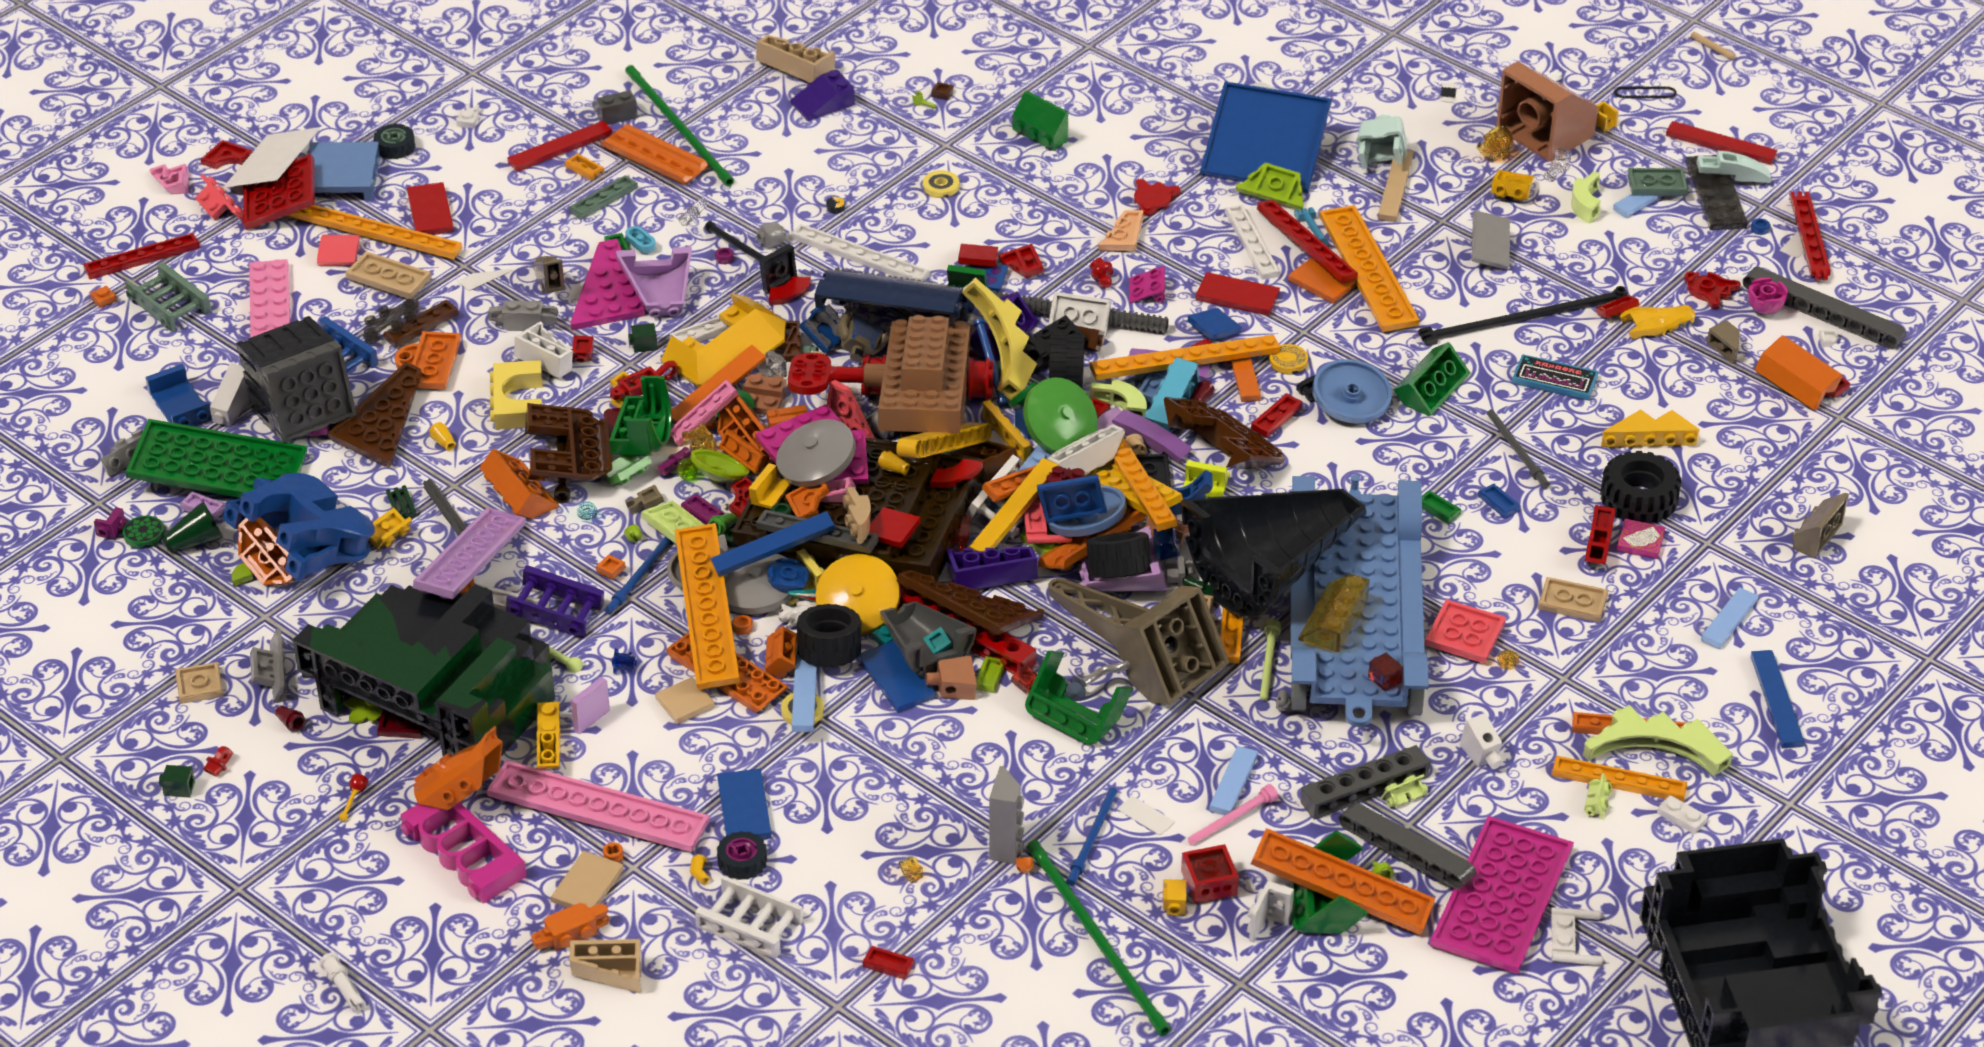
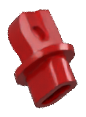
[203,746,234,777]

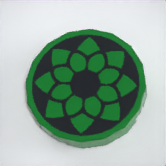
[122,515,165,548]

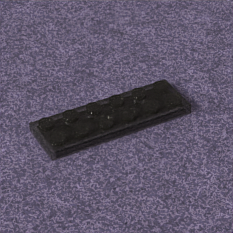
[1685,155,1748,231]

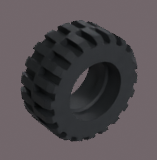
[1600,451,1681,524]

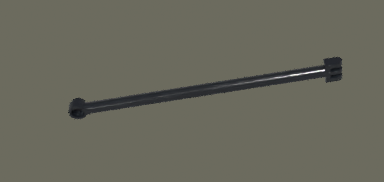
[1418,286,1628,346]

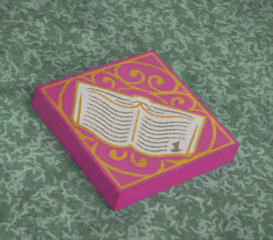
[1617,519,1666,559]

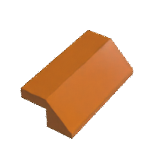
[1754,335,1843,410]

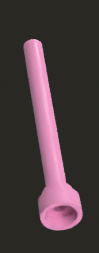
[1188,784,1278,845]

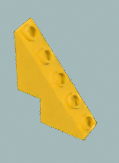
[1601,409,1700,447]

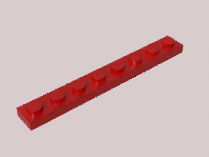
[1257,200,1358,283]

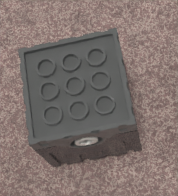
[236,316,357,443]

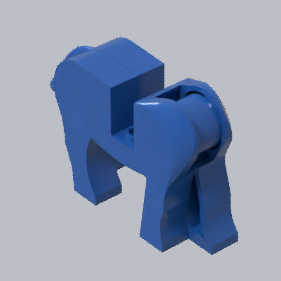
[223,473,375,581]

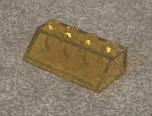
[1298,573,1370,653]

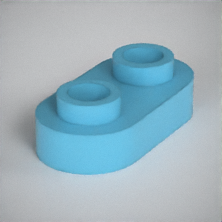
[625,226,656,253]

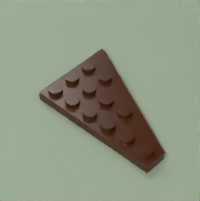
[328,362,422,468]
[897,570,1045,635]

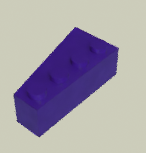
[946,547,1038,589]

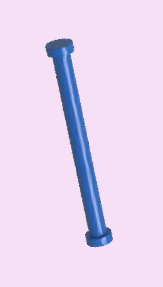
[973,318,1009,407]

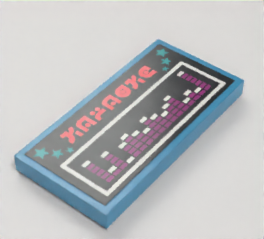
[1512,354,1599,401]

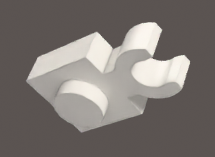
[456,103,480,129]

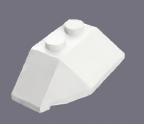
[1047,424,1125,475]

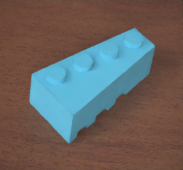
[1144,357,1200,432]

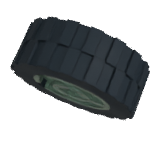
[373,124,415,159]

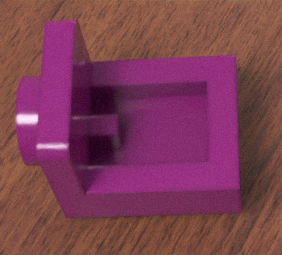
[94,507,127,540]

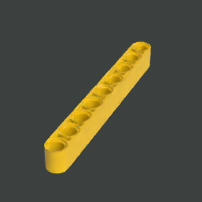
[896,422,992,458]

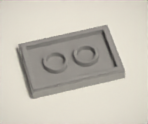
[1472,210,1510,270]

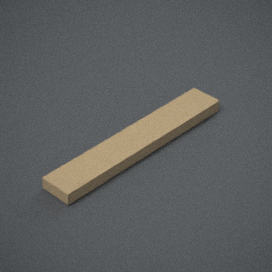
[1378,150,1414,222]

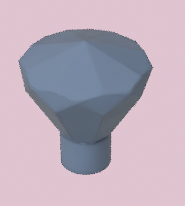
[1066,679,1086,701]

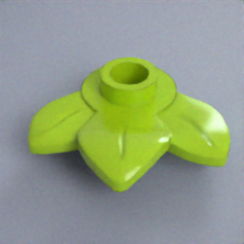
[343,696,382,723]

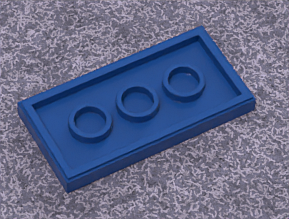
[858,640,936,713]
[717,768,772,839]

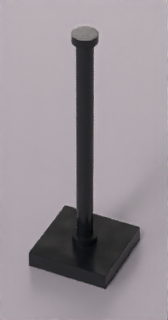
[704,221,798,294]

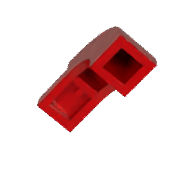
[1585,505,1616,565]

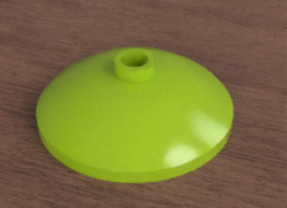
[690,449,749,483]

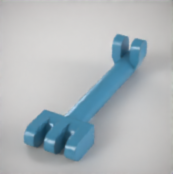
[1294,207,1329,247]

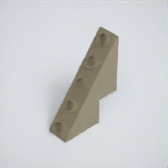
[531,256,565,294]

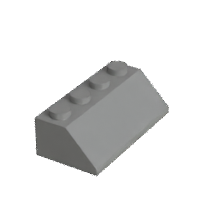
[989,766,1024,864]

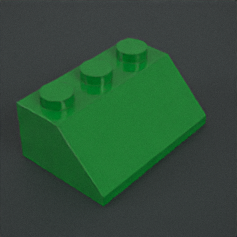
[1012,90,1068,151]

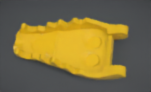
[1620,304,1695,339]

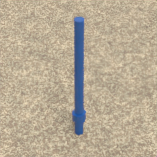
[605,536,672,614]
[1066,788,1118,886]

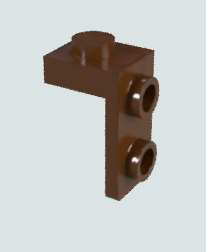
[1076,325,1105,351]

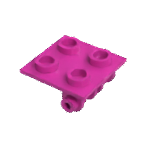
[1129,266,1165,303]

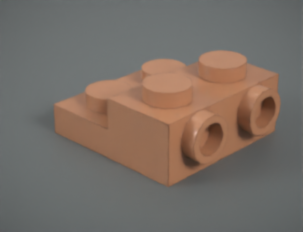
[743,373,787,415]

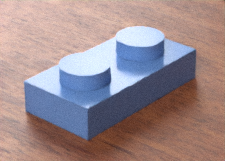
[1139,371,1167,403]

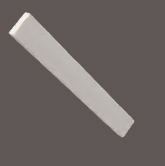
[790,224,930,282]

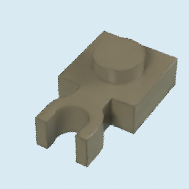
[625,485,664,514]

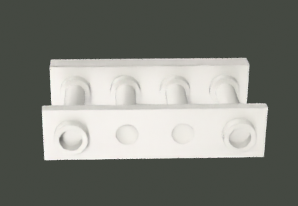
[965,454,1024,543]
[695,876,803,959]

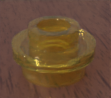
[1497,650,1519,670]

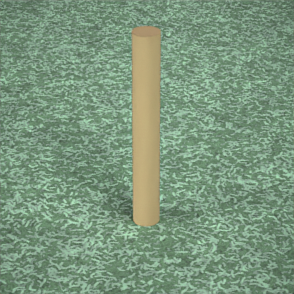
[1690,31,1736,60]

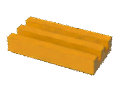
[565,153,604,181]

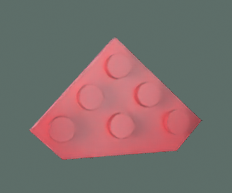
[827,380,875,439]

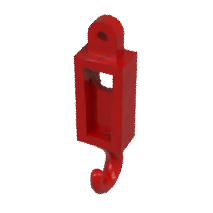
[610,360,678,400]

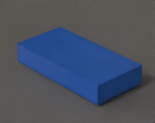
[1478,483,1521,519]

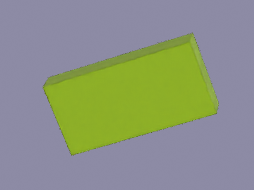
[976,656,1004,693]

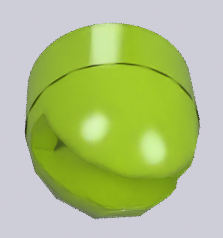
[624,524,642,543]

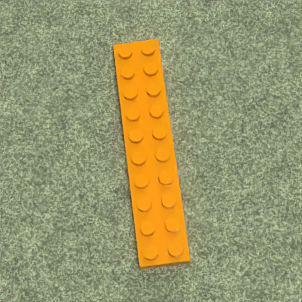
[1319,205,1420,332]
[675,523,740,690]

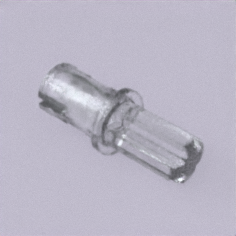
[678,198,708,227]

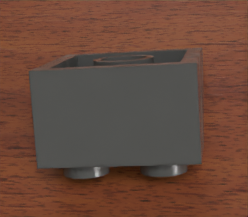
[592,90,638,125]

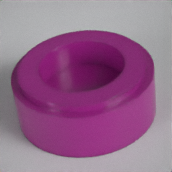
[715,247,734,265]

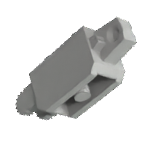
[488,300,559,331]

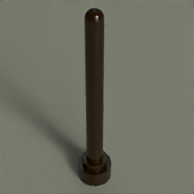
[554,435,570,503]

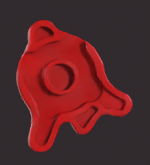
[1134,179,1181,216]
[1684,271,1741,309]

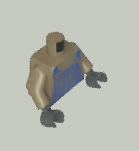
[837,301,892,362]

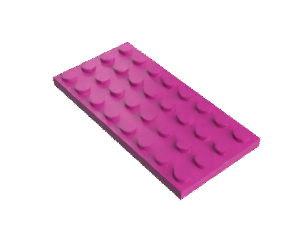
[1430,816,1574,974]

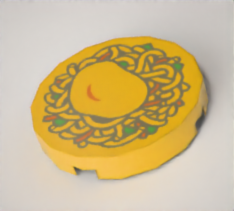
[1269,344,1308,374]

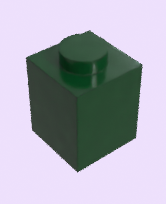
[628,323,658,353]
[159,765,195,798]

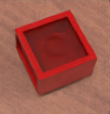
[1181,844,1239,904]

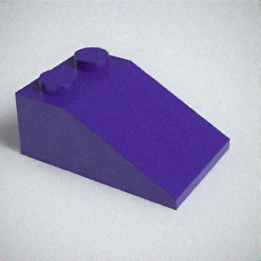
[790,69,855,121]

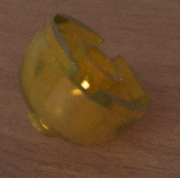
[1476,125,1514,160]

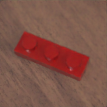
[1251,393,1303,438]

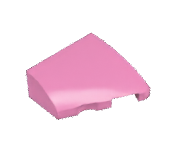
[149,164,189,194]

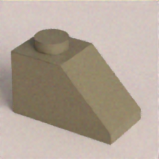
[1707,320,1740,364]

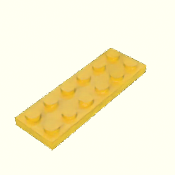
[1085,460,1183,515]

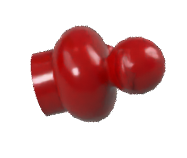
[1089,257,1114,288]

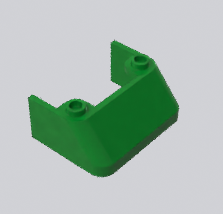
[1025,651,1133,744]
[1290,830,1367,934]

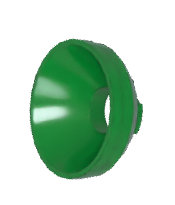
[1008,381,1038,410]

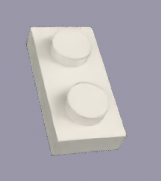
[1657,795,1708,835]

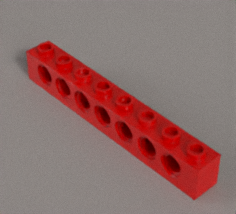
[897,582,1036,678]

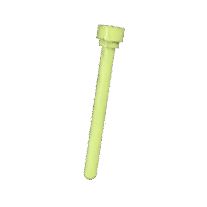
[1260,619,1282,701]

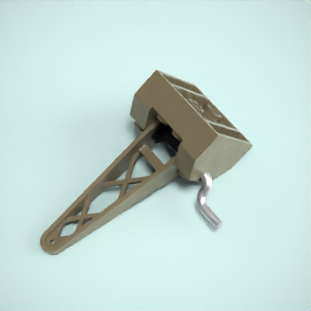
[1048,578,1230,705]

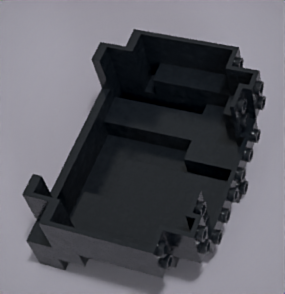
[1639,838,1882,1047]

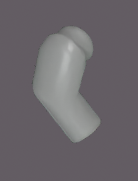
[1276,690,1291,711]

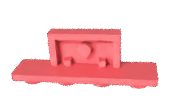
[195,173,243,221]

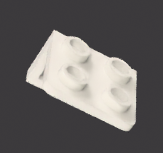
[1247,881,1294,942]

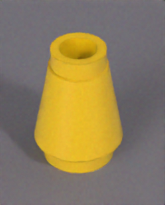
[429,422,456,451]
[878,451,910,475]

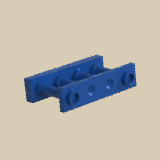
[319,316,378,373]

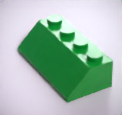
[1393,342,1471,416]

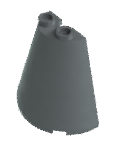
[880,601,977,677]

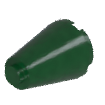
[162,502,223,552]

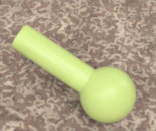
[549,646,583,673]

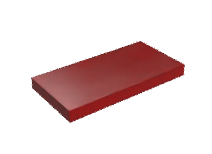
[406,182,454,235]
[1195,272,1280,316]

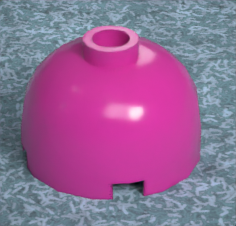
[1748,278,1788,314]

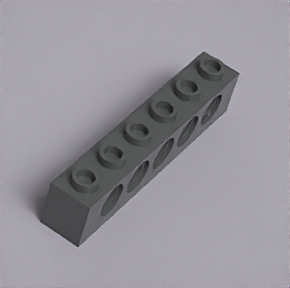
[1300,745,1430,820]

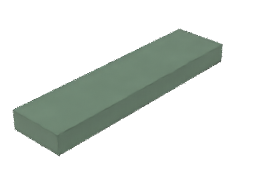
[569,175,638,220]

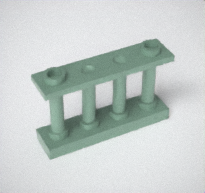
[125,262,211,332]

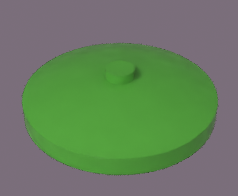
[1023,378,1098,454]

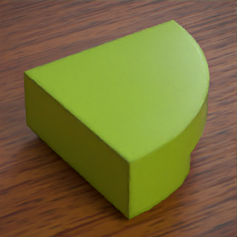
[231,562,253,586]

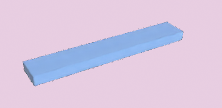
[792,650,817,732]

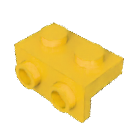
[368,508,412,550]

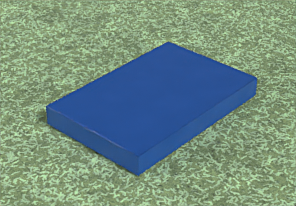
[1037,474,1107,523]

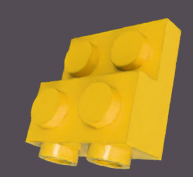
[1491,170,1535,201]

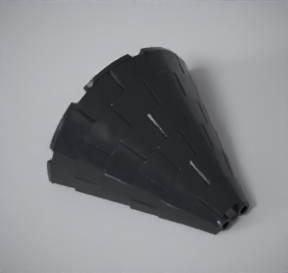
[1181,489,1366,619]

